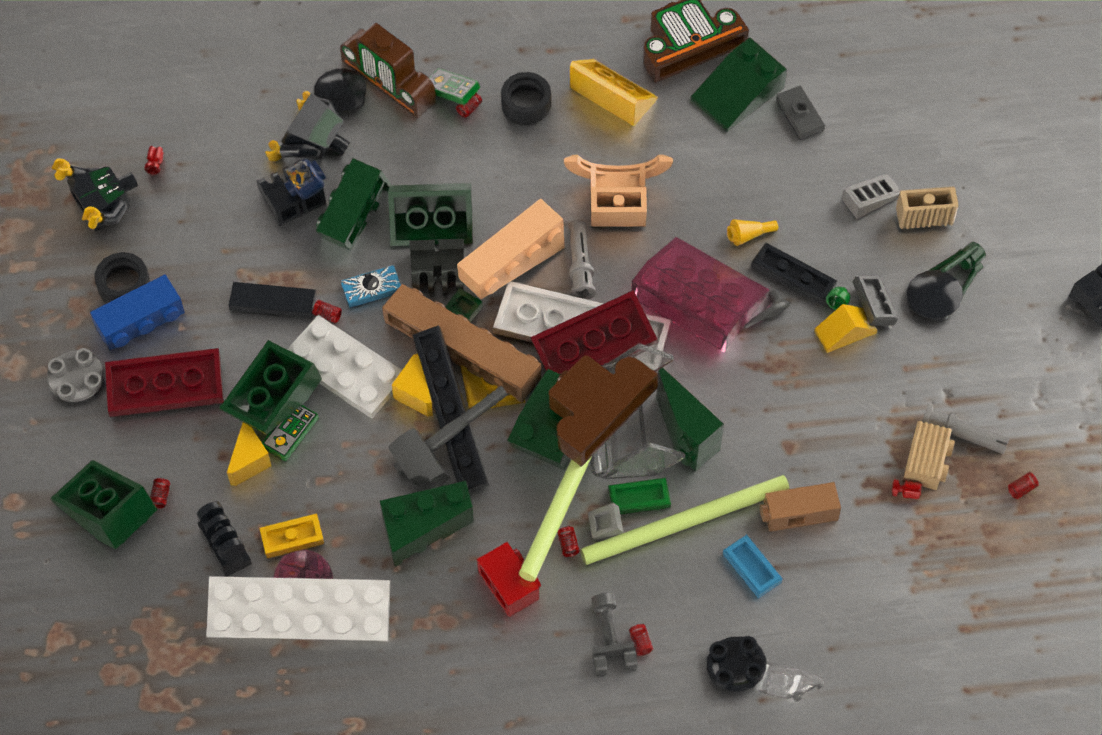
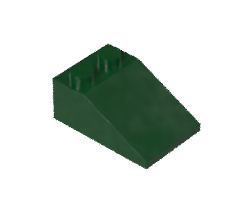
[691,37,787,132]
[219,340,322,435]
[656,367,724,471]
[507,369,569,470]
[50,460,158,550]

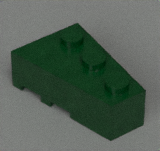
[316,158,392,251]
[380,481,474,567]

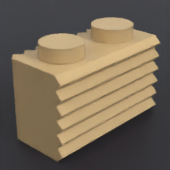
[896,186,959,230]
[902,421,955,490]

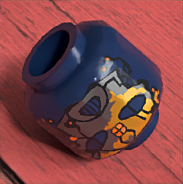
[284,159,327,200]

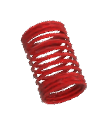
[456,93,482,118]
[312,299,342,324]
[1008,472,1039,499]
[150,478,171,508]
[557,526,580,557]
[629,624,653,656]

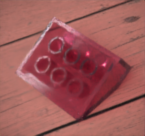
[631,237,770,353]

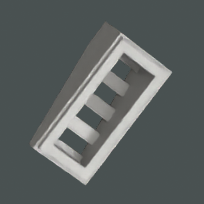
[842,174,900,219]

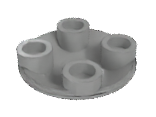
[47,348,104,402]

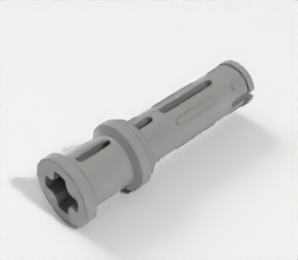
[568,220,596,300]
[922,404,1010,454]

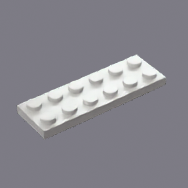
[493,281,671,373]
[206,576,390,641]

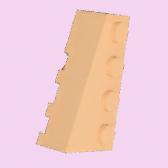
[457,198,565,299]

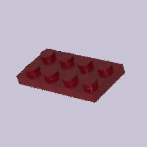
[530,290,658,374]
[105,348,224,417]

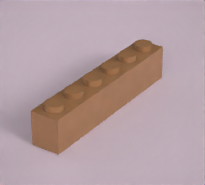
[382,284,542,403]

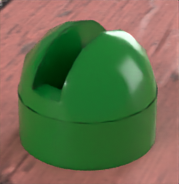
[826,286,851,310]

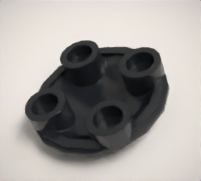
[314,68,366,112]
[907,270,963,322]
[707,636,767,692]

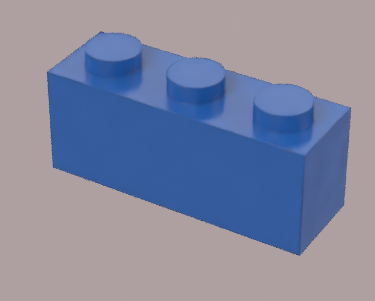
[90,274,185,351]

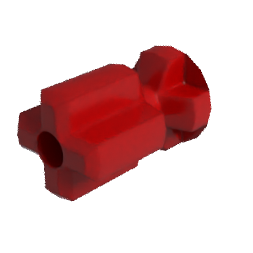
[144,146,164,175]
[892,479,922,499]

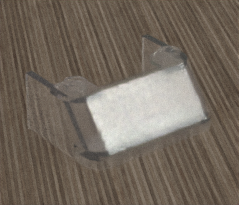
[590,343,685,479]

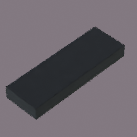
[751,242,838,306]
[228,282,317,318]

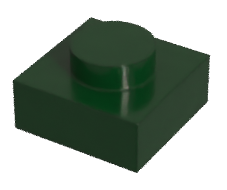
[445,288,483,323]

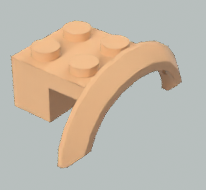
[564,155,673,227]

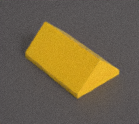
[570,59,658,126]

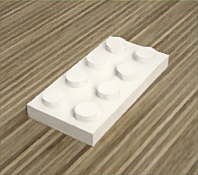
[287,315,402,419]

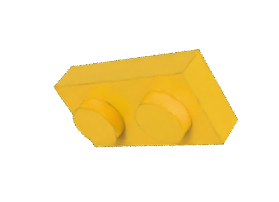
[259,513,324,559]

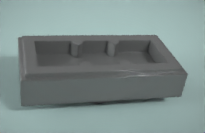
[776,85,825,140]
[852,275,898,326]

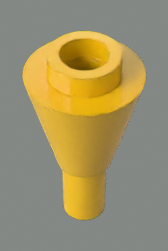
[727,219,778,246]

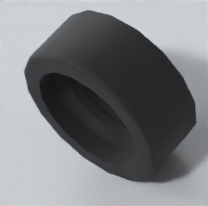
[501,72,551,124]
[94,252,150,303]

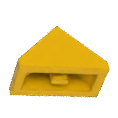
[814,304,878,353]
[392,353,433,417]
[227,423,272,486]

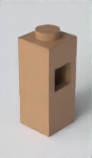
[760,482,841,532]

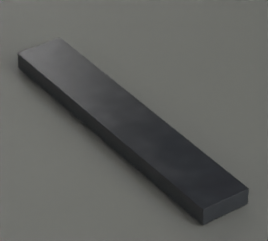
[412,325,489,492]

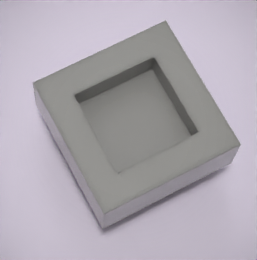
[588,503,623,542]

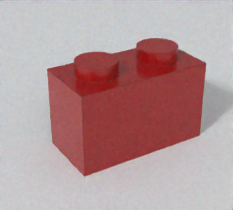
[477,542,541,617]

